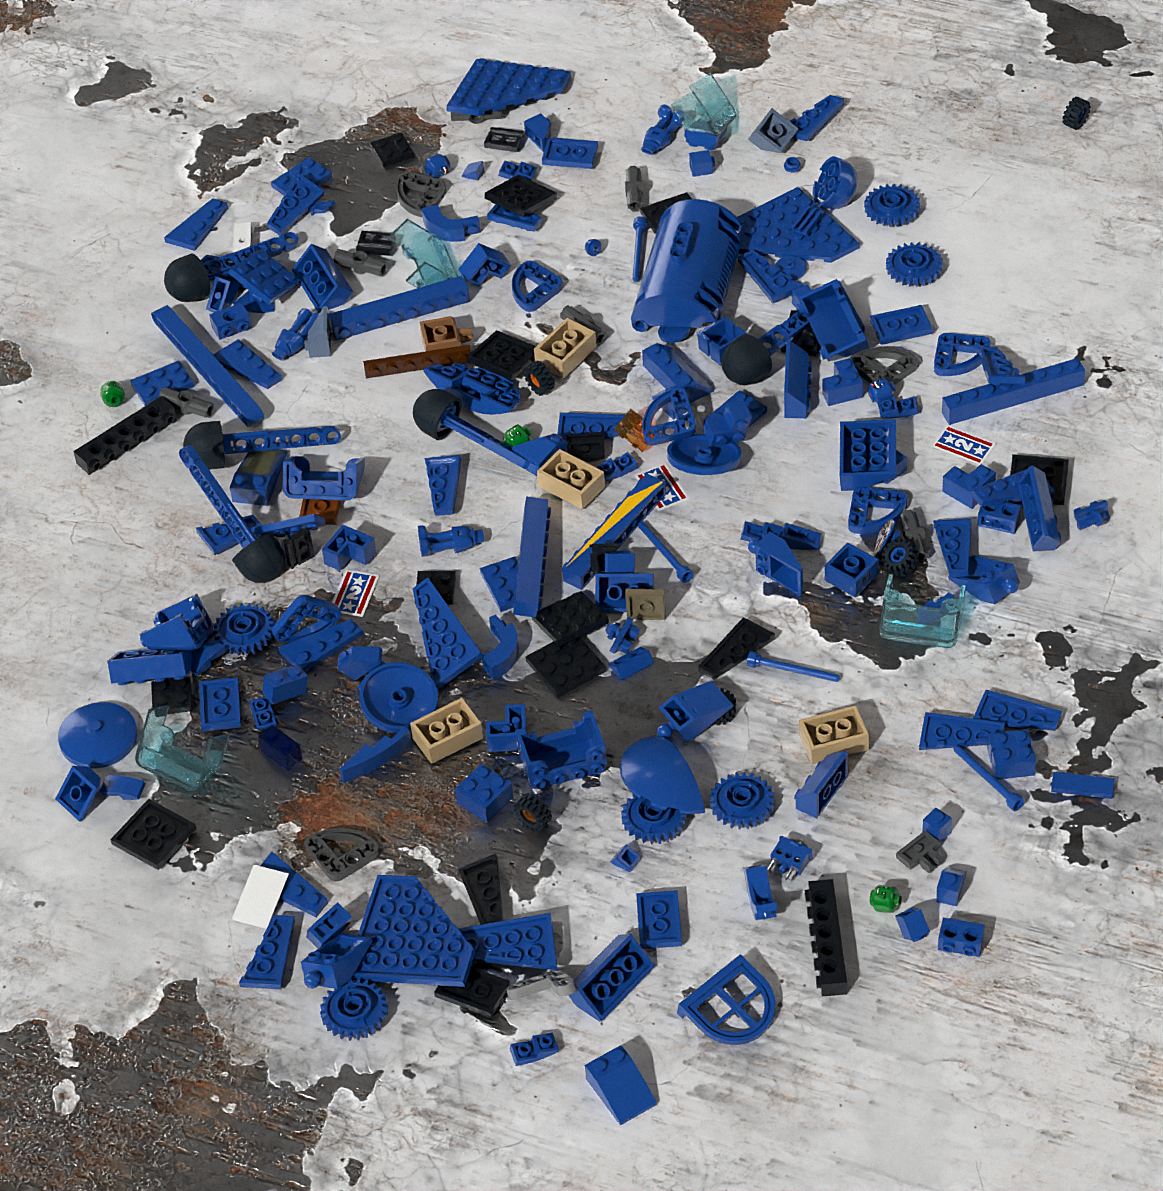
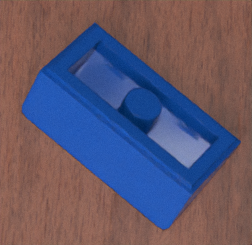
[608,647,653,680]

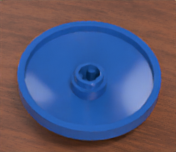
[667,434,742,475]
[359,662,438,733]
[58,702,137,769]

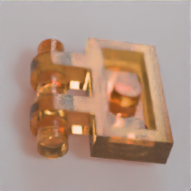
[614,409,655,452]

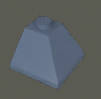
[748,108,799,153]
[304,306,331,358]

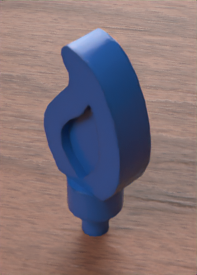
[310,200,336,215]

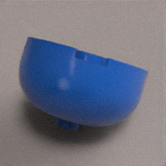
[812,156,858,210]

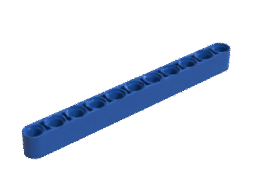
[151,305,264,427]

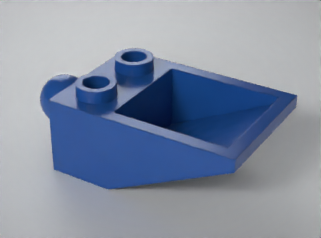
[748,531,803,597]
[948,555,1020,604]
[657,681,734,743]
[300,933,372,989]

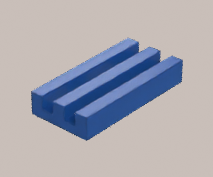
[791,205,823,236]

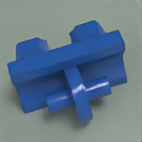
[1073,500,1110,530]
[605,617,640,654]

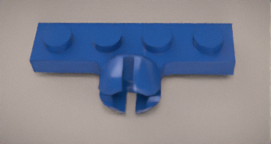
[251,514,325,539]

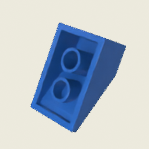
[585,1045,657,1125]

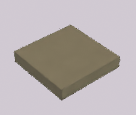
[625,589,666,620]

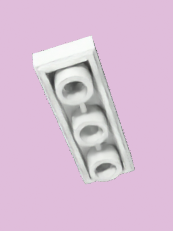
[233,222,252,258]

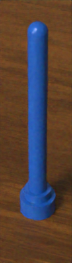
[632,216,647,282]
[638,521,694,583]
[747,651,840,682]
[954,745,1025,811]

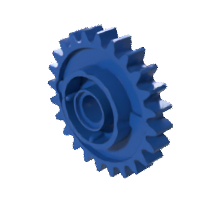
[864,184,920,227]
[886,242,943,287]
[213,603,275,656]
[710,772,775,829]
[621,793,687,844]
[320,978,388,1041]

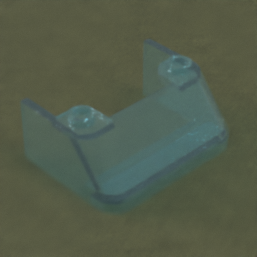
[671,73,737,136]
[389,219,458,288]
[880,574,966,648]
[135,705,230,791]

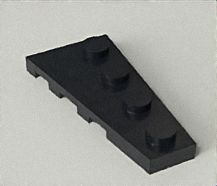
[698,617,775,680]
[458,853,504,925]

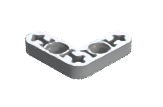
[506,969,576,1000]

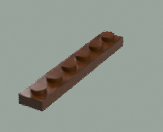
[363,345,471,379]

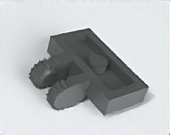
[896,830,943,873]

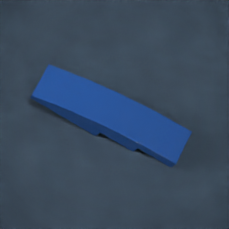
[740,521,821,550]
[339,727,412,783]

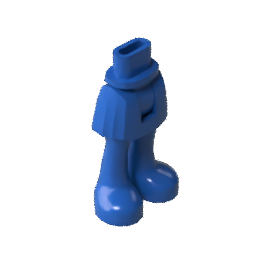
[641,104,688,155]
[272,308,319,360]
[418,525,484,557]

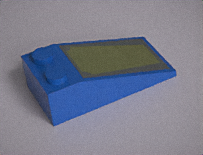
[230,449,287,506]

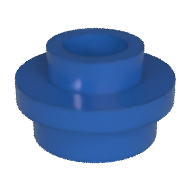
[784,157,801,173]
[585,239,601,256]

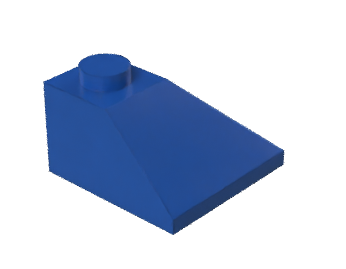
[512,434,568,467]
[55,766,101,821]

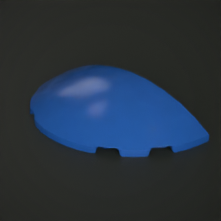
[423,363,521,415]
[620,735,705,814]

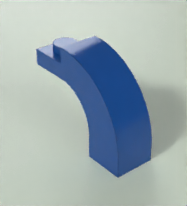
[422,205,481,242]
[482,614,519,680]
[743,864,778,920]

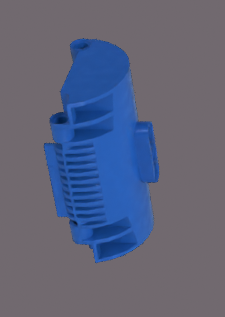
[631,199,743,332]

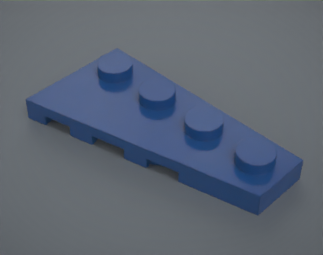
[790,95,845,141]
[213,339,282,389]
[239,915,295,990]

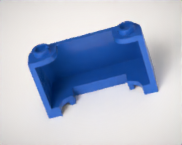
[797,279,869,362]
[283,456,365,501]
[140,594,213,651]

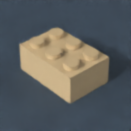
[534,318,596,379]
[537,449,605,510]
[410,698,483,764]
[799,705,869,765]

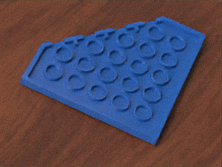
[446,58,571,116]
[737,187,859,263]
[351,875,475,987]

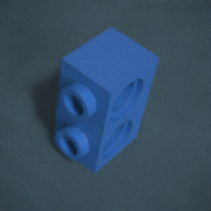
[977,502,1021,534]
[306,902,352,949]
[938,917,985,957]

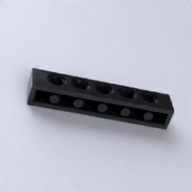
[73,396,177,475]
[805,879,847,997]

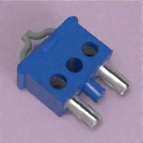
[767,836,813,882]

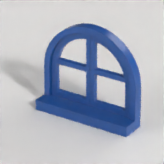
[677,954,776,1045]

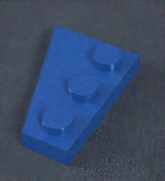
[487,204,541,232]
[196,515,262,555]

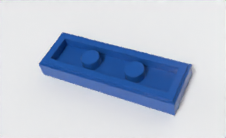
[1051,772,1114,799]

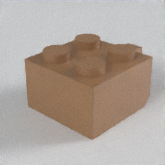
[420,316,473,351]

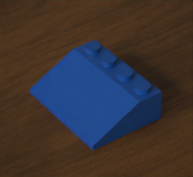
[839,419,896,491]

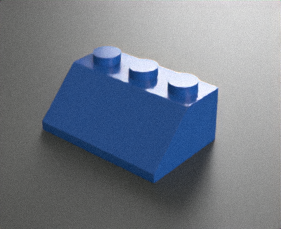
[595,572,654,612]
[794,751,848,819]

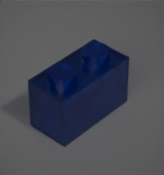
[258,725,303,771]

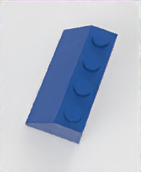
[292,244,353,313]
[784,341,812,419]
[642,343,714,404]
[1018,466,1061,552]
[107,649,192,685]
[568,934,655,1022]

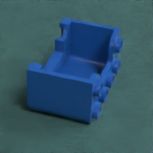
[515,710,607,789]

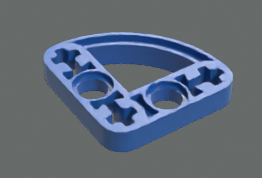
[512,260,563,312]
[934,333,991,376]
[642,387,696,446]
[848,487,907,534]
[271,595,342,642]

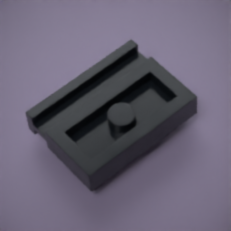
[484,127,523,152]
[356,231,396,256]
[566,432,605,460]
[283,527,315,569]
[589,543,619,572]

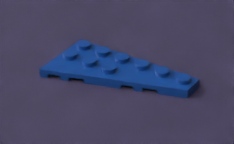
[413,578,483,690]
[459,913,558,971]

